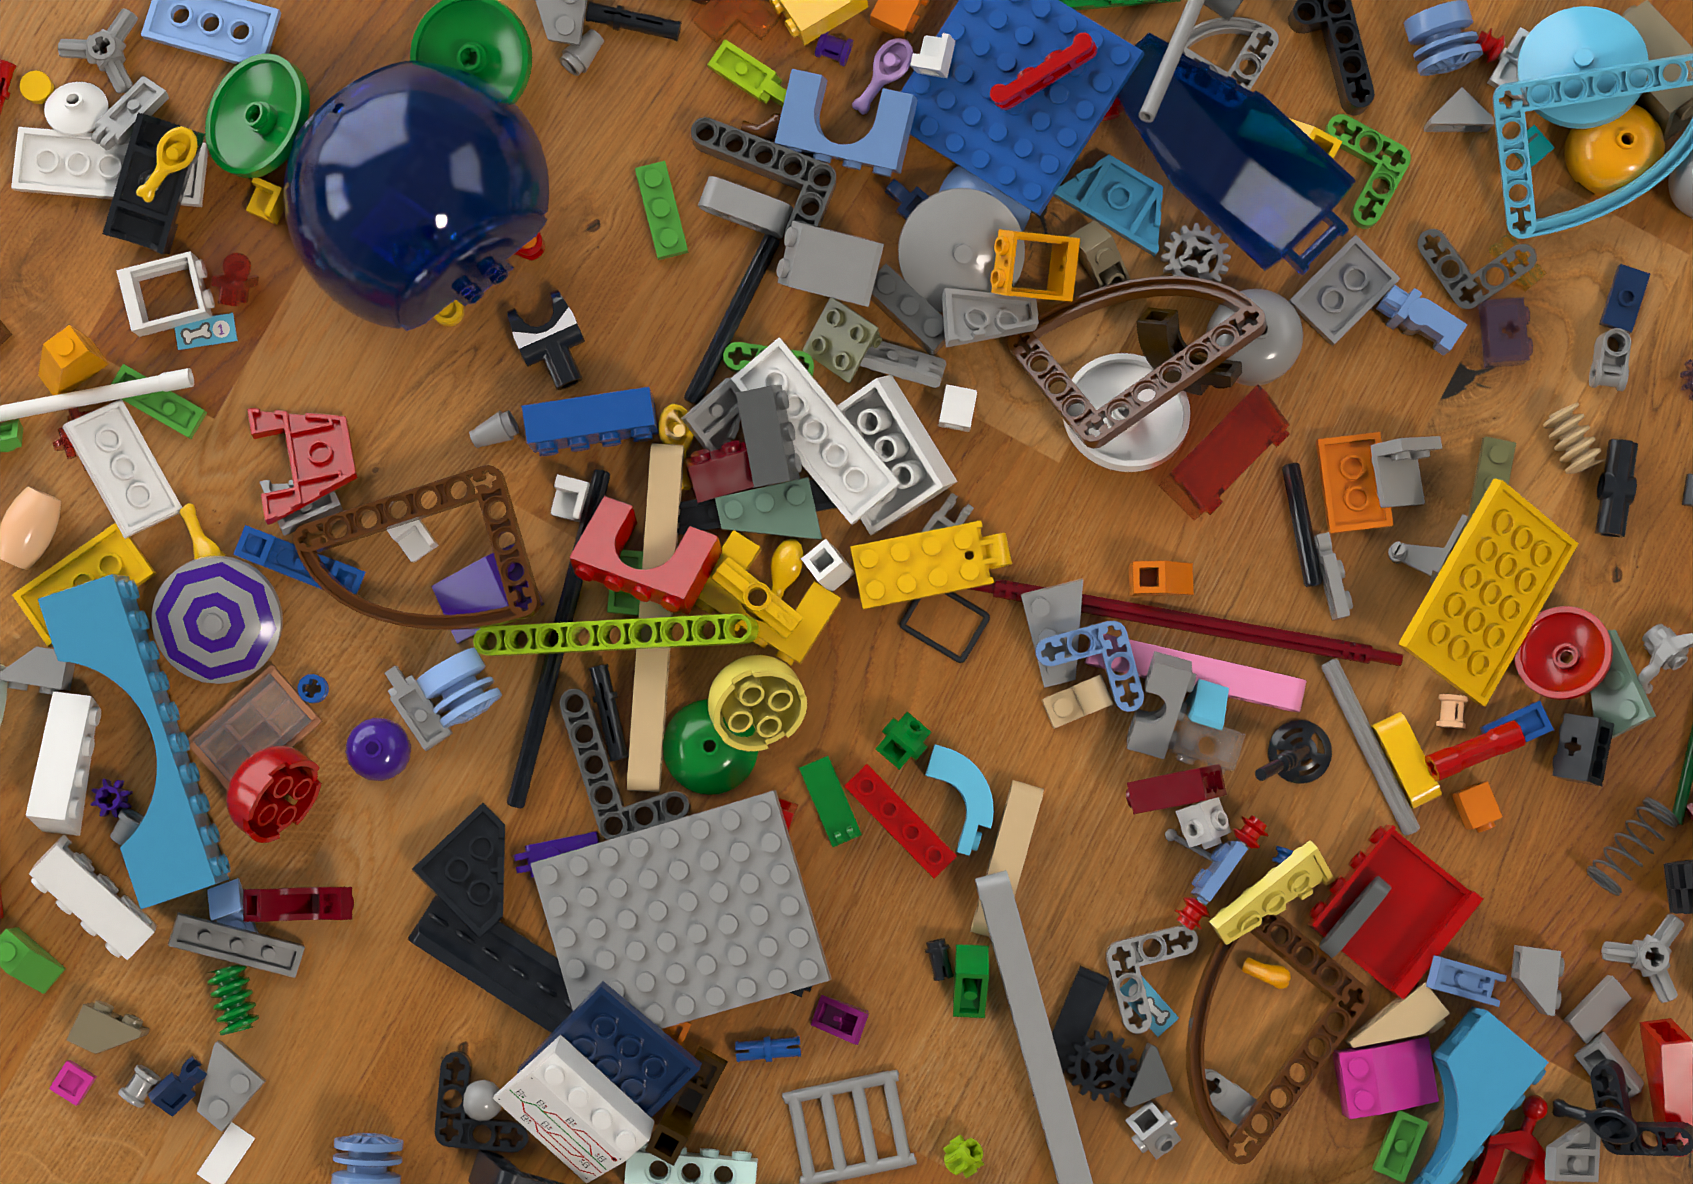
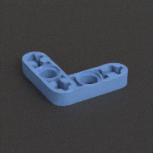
[1035,621,1144,712]

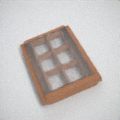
[188,664,323,790]

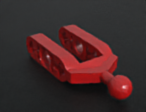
[1467,1095,1548,1184]

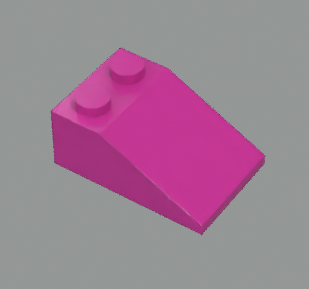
[1333,1036,1439,1119]

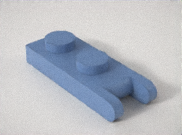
[1426,955,1507,1007]

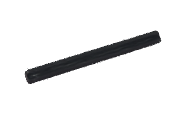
[684,234,780,405]

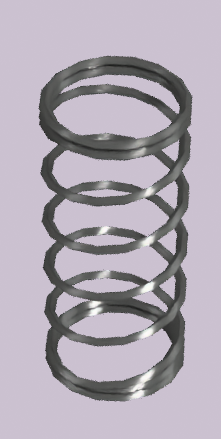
[1586,797,1679,896]

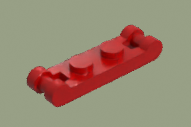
[990,32,1097,110]

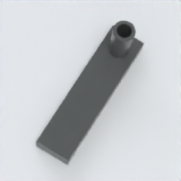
[168,912,305,978]

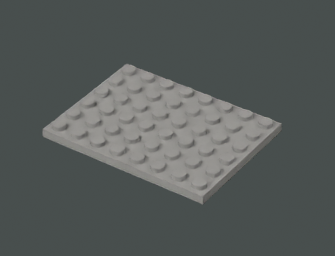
[530,790,832,1029]

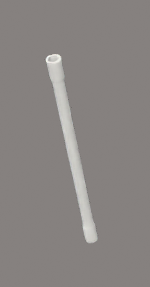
[0,368,194,422]

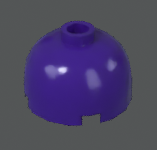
[345,718,411,781]

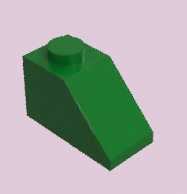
[953,944,989,1018]

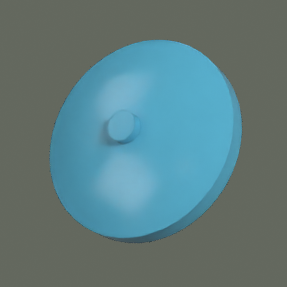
[1517,6,1649,129]

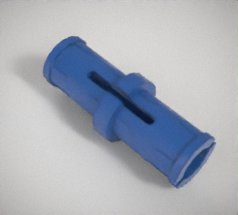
[735,1036,801,1062]

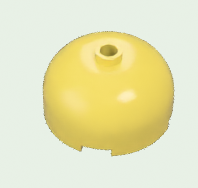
[708,655,807,751]

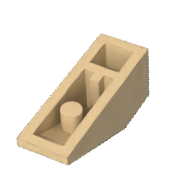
[1344,981,1450,1048]

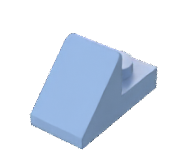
[207,878,258,933]

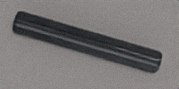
[1282,463,1322,587]

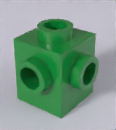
[875,712,931,770]

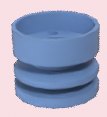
[1403,0,1483,76]
[331,1133,404,1184]

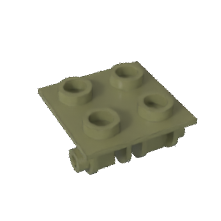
[802,297,882,383]

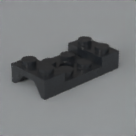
[102,112,205,254]

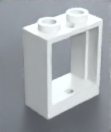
[116,251,215,337]

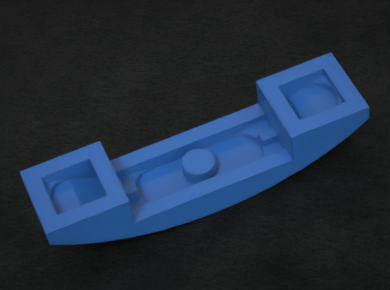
[233,525,366,594]

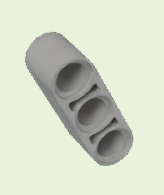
[698,176,794,238]

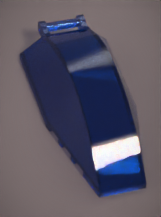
[1117,32,1356,275]

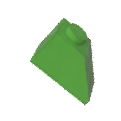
[0,927,66,994]

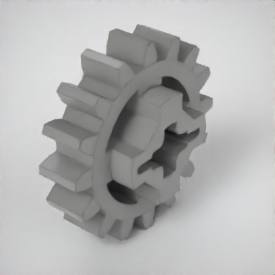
[1161,223,1231,283]

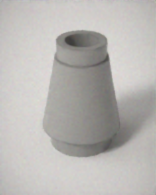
[559,29,604,76]
[469,410,519,448]

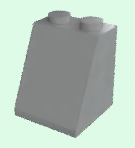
[777,221,884,307]

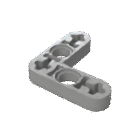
[1105,925,1198,1034]

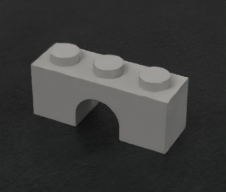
[1127,651,1196,759]

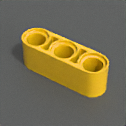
[1371,712,1442,809]

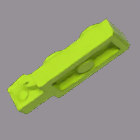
[707,39,787,107]

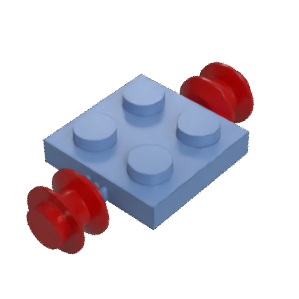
[1174,815,1269,931]

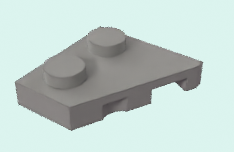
[681,378,741,451]
[1545,1122,1601,1182]

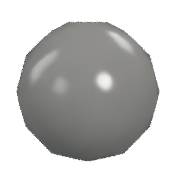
[463,1080,501,1122]

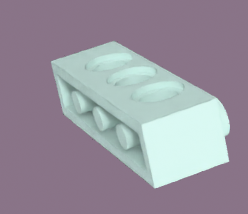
[624,1143,758,1184]

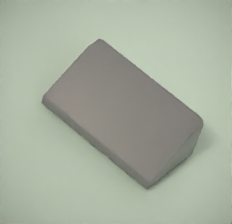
[1563,975,1632,1044]
[1574,1032,1644,1107]

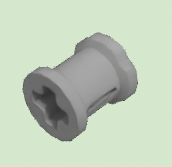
[118,1065,162,1108]

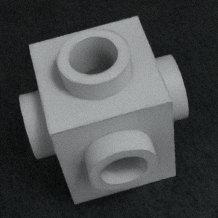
[1125,1100,1182,1160]

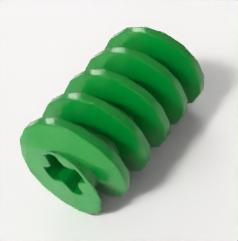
[207,964,259,1036]

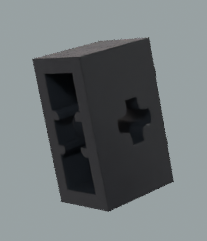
[1552,713,1614,787]

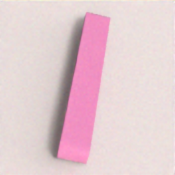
[1085,634,1307,712]

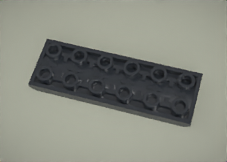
[408,895,573,1033]

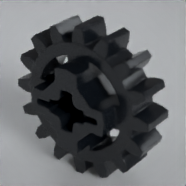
[1066,1030,1137,1102]

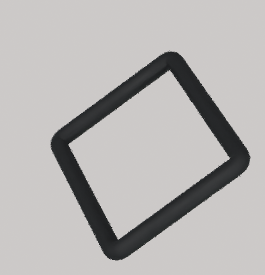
[900,592,990,663]

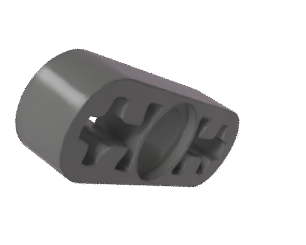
[1318,876,1391,958]

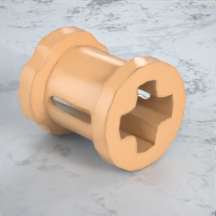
[1436,694,1468,729]

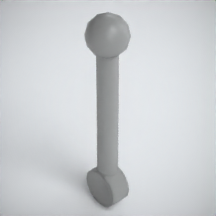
[1165,829,1214,863]

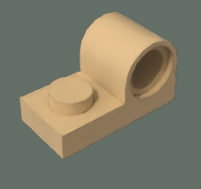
[1041,675,1113,729]

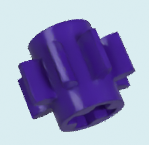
[91,779,133,818]

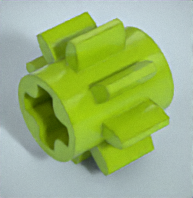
[943,1135,984,1178]

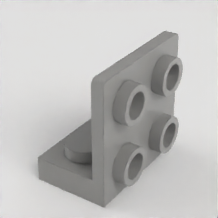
[1370,436,1442,508]

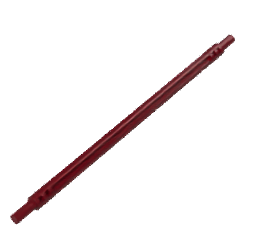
[968,578,1403,666]

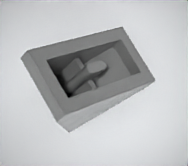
[1424,87,1494,132]

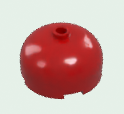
[226,746,322,843]

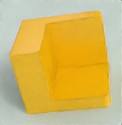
[246,177,290,225]

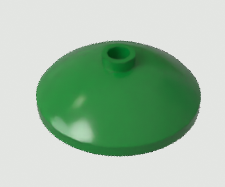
[663,699,758,795]

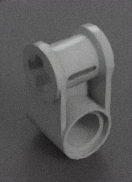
[1589,328,1631,392]
[1205,1069,1257,1126]

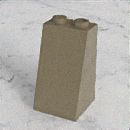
[1622,0,1693,142]

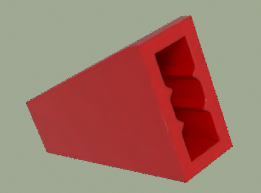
[1639,1018,1693,1157]

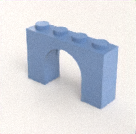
[775,69,918,177]

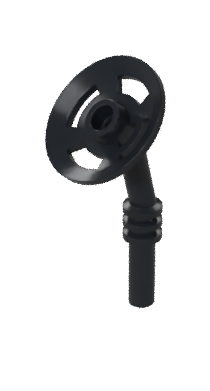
[1255,720,1332,784]

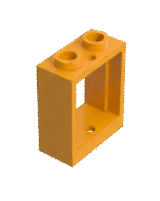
[990,229,1080,302]

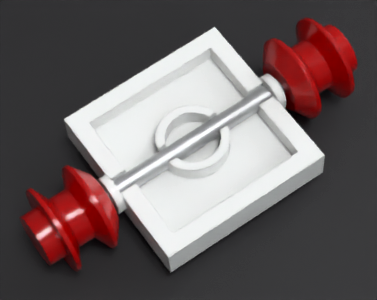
[1475,27,1530,105]

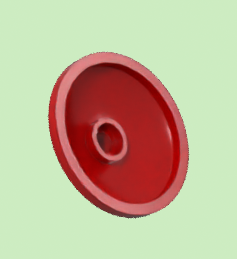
[1514,606,1613,700]

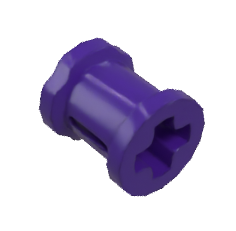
[815,31,854,66]

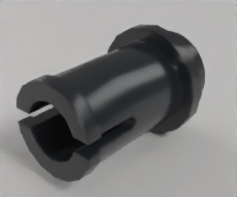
[924,938,954,981]

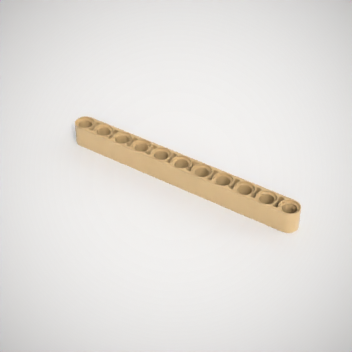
[627,443,684,793]

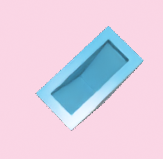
[1185,679,1229,730]

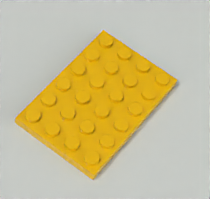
[1398,478,1579,707]

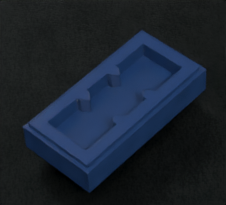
[1599,264,1650,334]

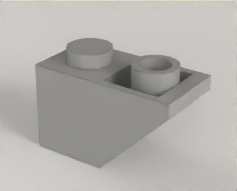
[0,647,75,695]
[1511,945,1565,1016]

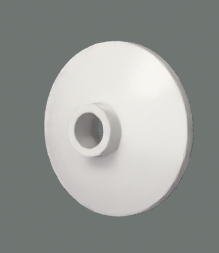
[44,82,109,136]

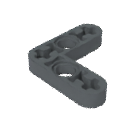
[1418,229,1537,309]

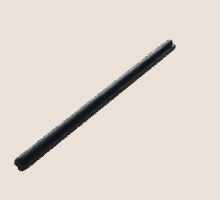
[507,469,610,809]

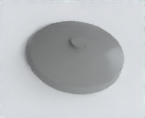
[898,188,1025,313]

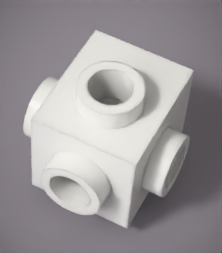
[1175,797,1231,849]

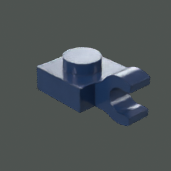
[885,179,929,220]
[148,1056,207,1117]

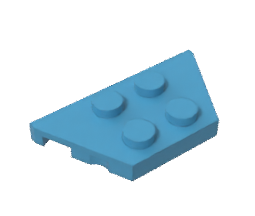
[1053,154,1163,257]

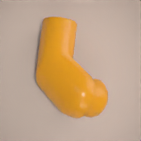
[1242,957,1291,989]

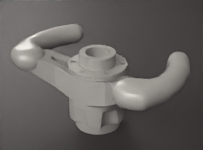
[1638,624,1693,694]

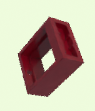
[1126,764,1227,815]

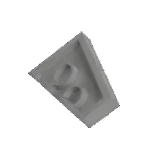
[942,288,1039,348]
[1021,578,1083,688]

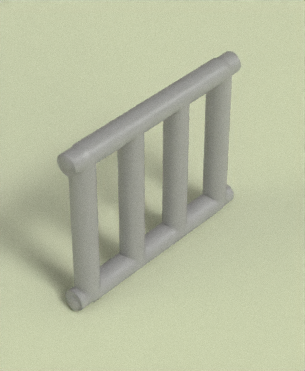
[782,1069,917,1184]

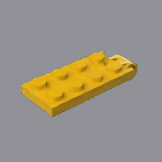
[850,521,1012,610]

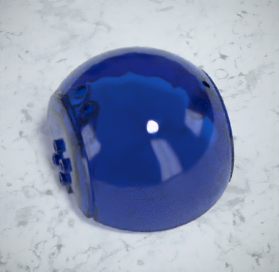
[283,61,549,331]

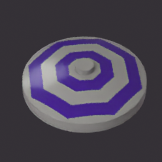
[152,556,283,684]

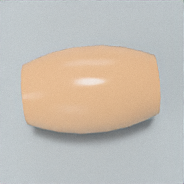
[0,486,61,570]

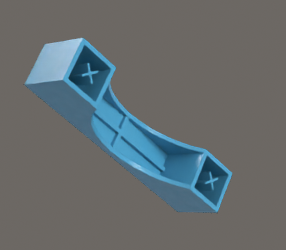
[38,574,231,909]
[1410,1006,1549,1184]

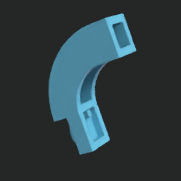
[925,744,994,856]

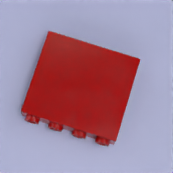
[1307,825,1484,1000]

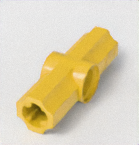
[711,557,804,639]

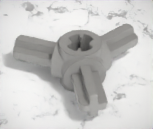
[58,8,138,94]
[1601,914,1684,1003]

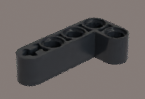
[1288,0,1375,116]

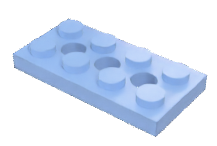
[141,0,281,64]

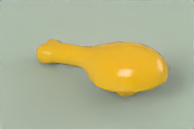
[136,126,198,203]
[658,404,694,490]
[179,503,225,560]
[770,539,803,599]

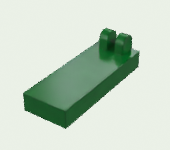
[799,756,862,847]

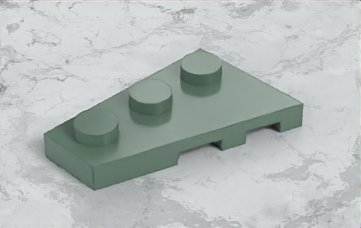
[715,477,822,540]
[1590,630,1656,739]

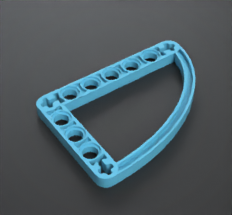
[1493,53,1693,239]

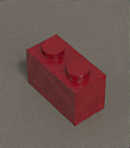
[684,440,754,503]

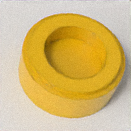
[20,70,54,104]
[431,294,464,327]

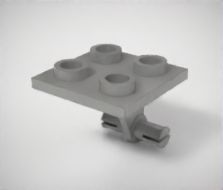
[1388,514,1468,584]

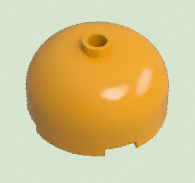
[1564,104,1665,198]

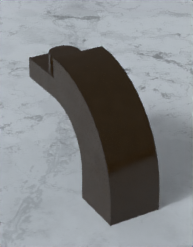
[1136,307,1242,396]
[645,1046,728,1166]

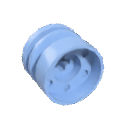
[416,647,502,728]

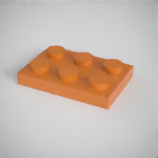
[1316,432,1394,534]

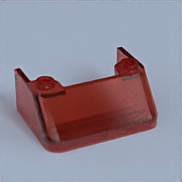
[1158,384,1290,521]

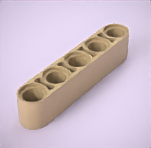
[970,780,1044,937]

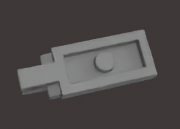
[385,666,453,751]

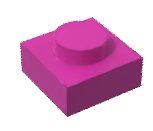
[49,1060,97,1106]

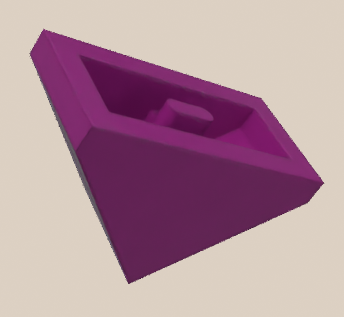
[811,995,869,1045]

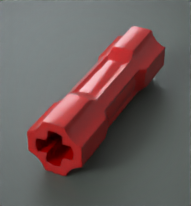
[1425,720,1526,781]

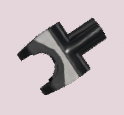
[507,289,585,390]

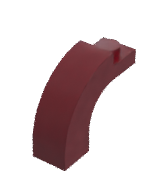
[243,886,354,922]

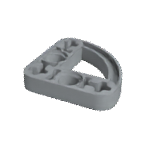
[1172,17,1279,109]

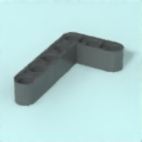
[691,117,836,236]
[560,689,691,840]

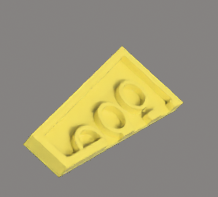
[1209,840,1335,945]

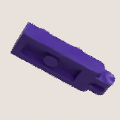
[513,831,600,877]

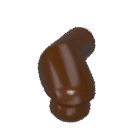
[740,113,781,141]

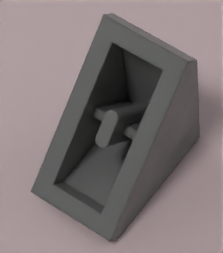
[1121,1042,1174,1107]

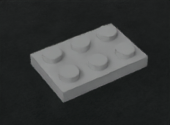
[1289,235,1401,346]

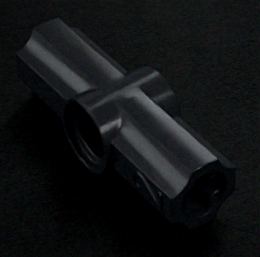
[1595,439,1638,538]

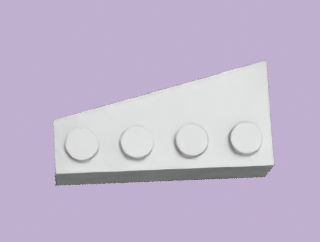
[26,692,101,836]
[29,834,157,960]

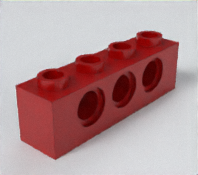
[844,764,957,879]

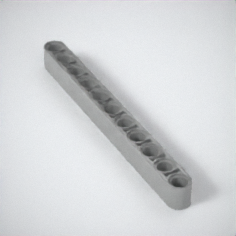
[975,870,1093,1184]

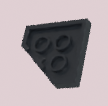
[412,803,505,940]

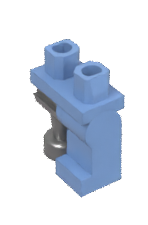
[1376,285,1468,356]

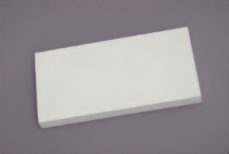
[63,399,182,539]

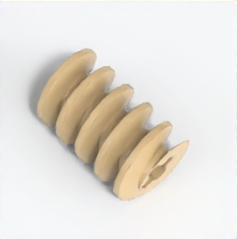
[1543,402,1605,474]

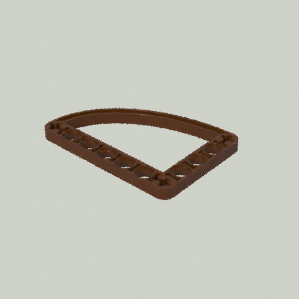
[1007,276,1266,449]
[293,465,541,630]
[1186,914,1370,1165]

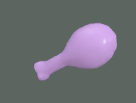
[852,38,913,115]

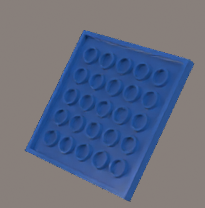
[901,0,1145,216]

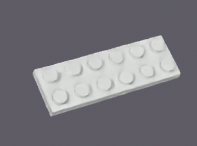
[11,127,208,207]
[731,338,901,525]

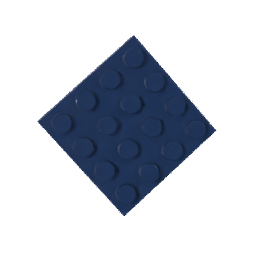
[517,981,702,1118]

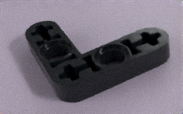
[434,1051,530,1152]
[1590,1059,1693,1156]

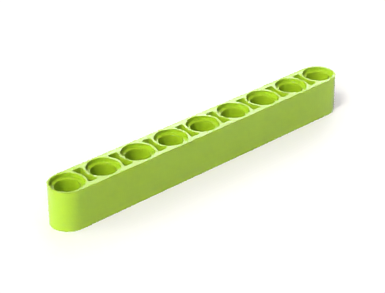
[473,613,759,656]

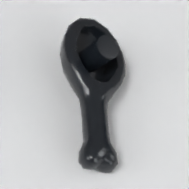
[1552,1098,1640,1144]

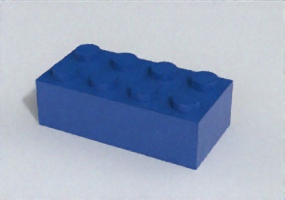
[522,387,659,456]

